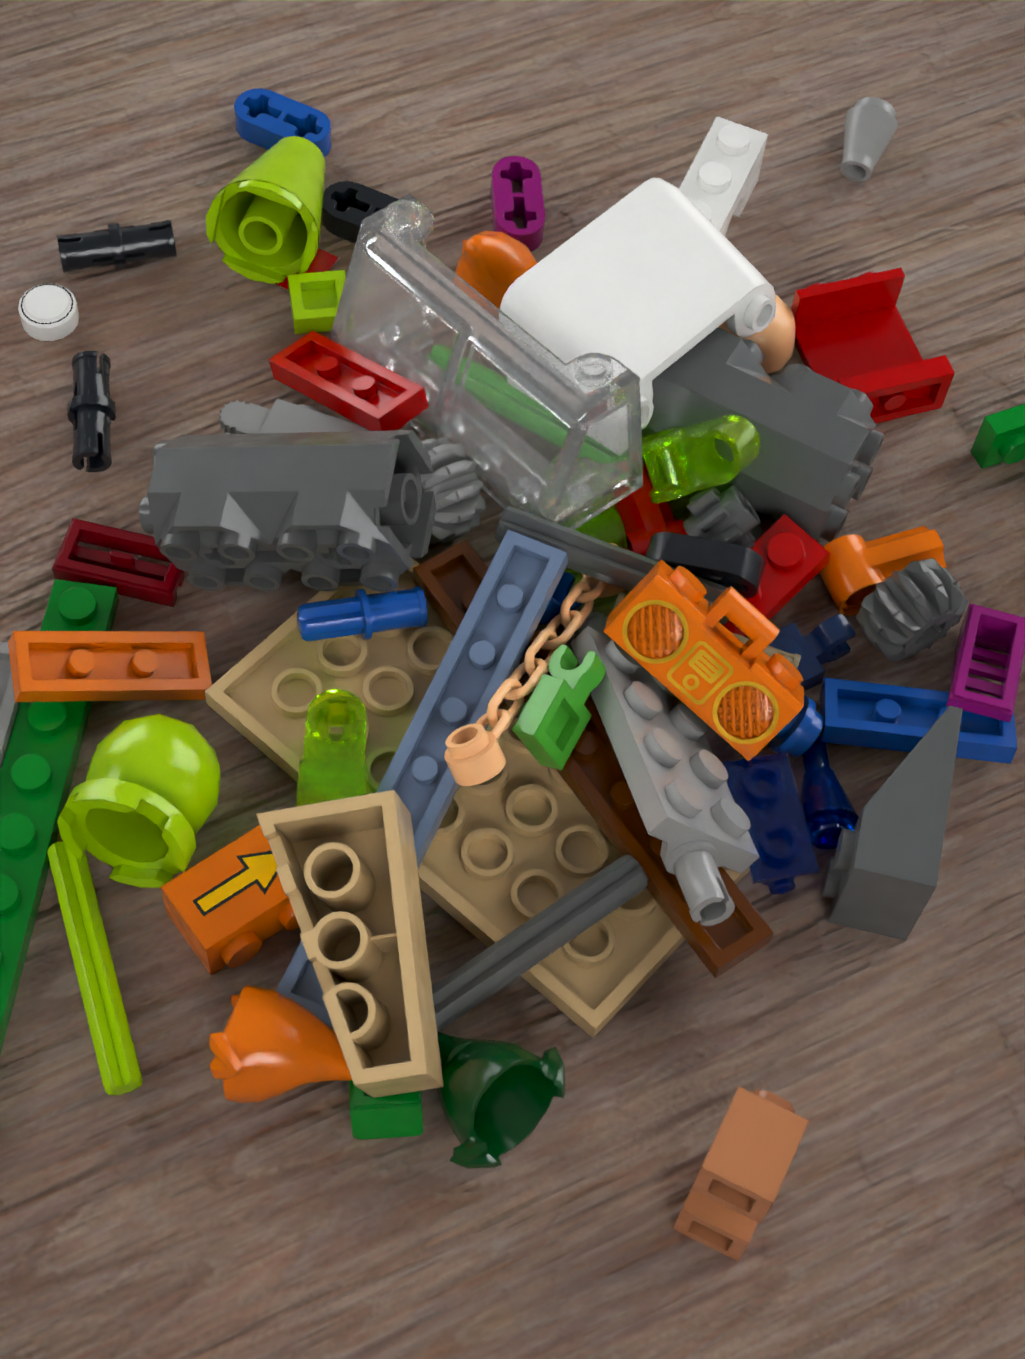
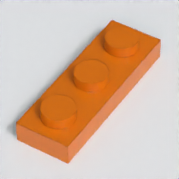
[8,631,212,702]

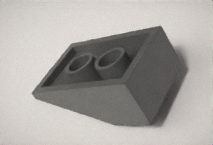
[821,706,963,941]

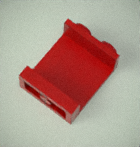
[791,268,955,423]

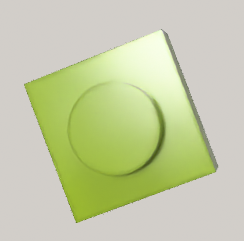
[288,270,352,334]

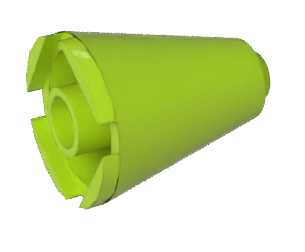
[206,136,325,284]

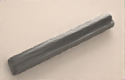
[495,506,729,625]
[432,854,648,1033]

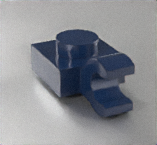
[768,614,856,691]

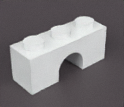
[679,116,768,236]

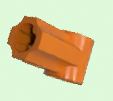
[819,525,947,616]

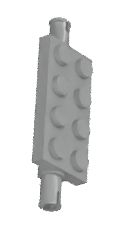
[571,612,760,926]

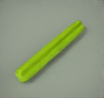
[47,842,143,1096]

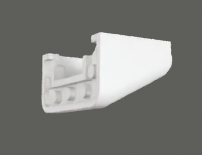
[499,178,776,450]

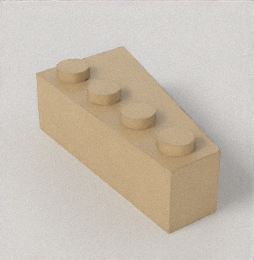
[256,790,444,1098]

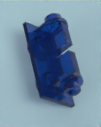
[723,752,819,895]

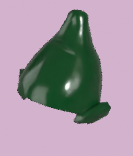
[437,1032,565,1169]

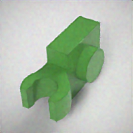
[512,644,606,771]

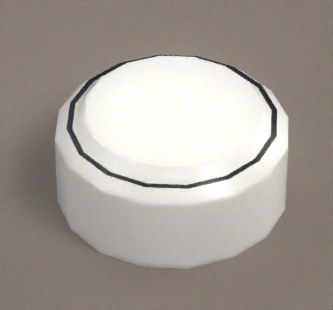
[18,283,79,341]

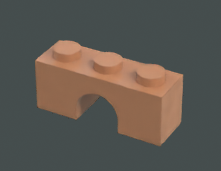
[673,1086,809,1261]

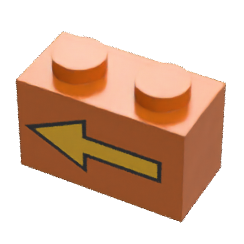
[161,825,299,975]

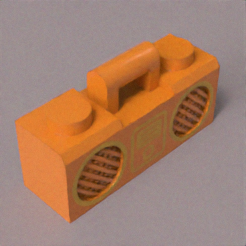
[603,559,804,761]

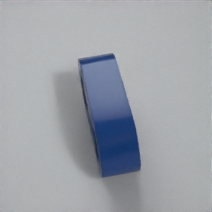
[234,88,331,158]

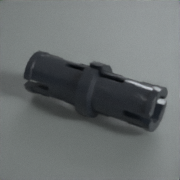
[57,220,177,273]
[67,351,116,473]

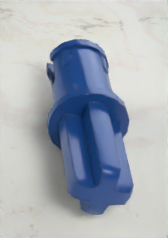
[297,586,428,641]

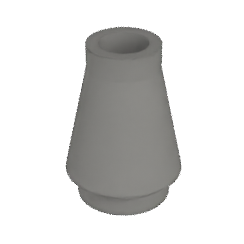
[840,97,898,182]

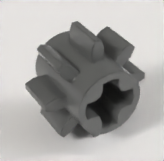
[683,483,761,549]

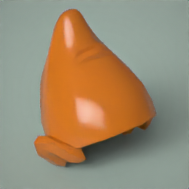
[452,231,537,328]
[209,985,352,1103]

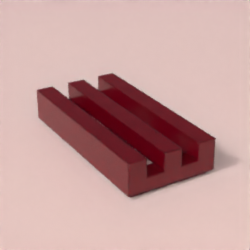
[52,518,185,607]

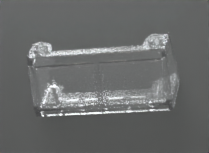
[330,194,643,530]

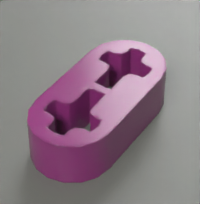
[490,156,545,252]

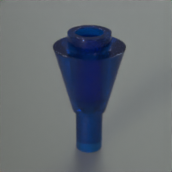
[796,736,859,850]

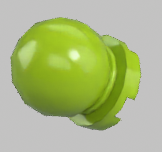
[57,714,221,888]

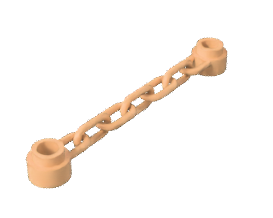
[444,543,625,786]

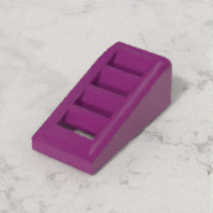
[946,603,1025,723]

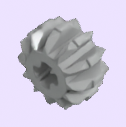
[420,437,486,545]

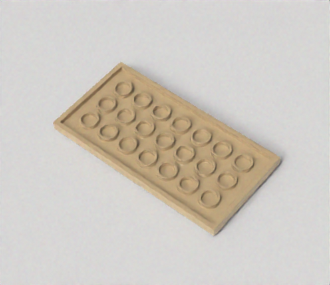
[205,558,768,1038]

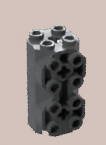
[620,328,886,542]
[139,430,436,592]

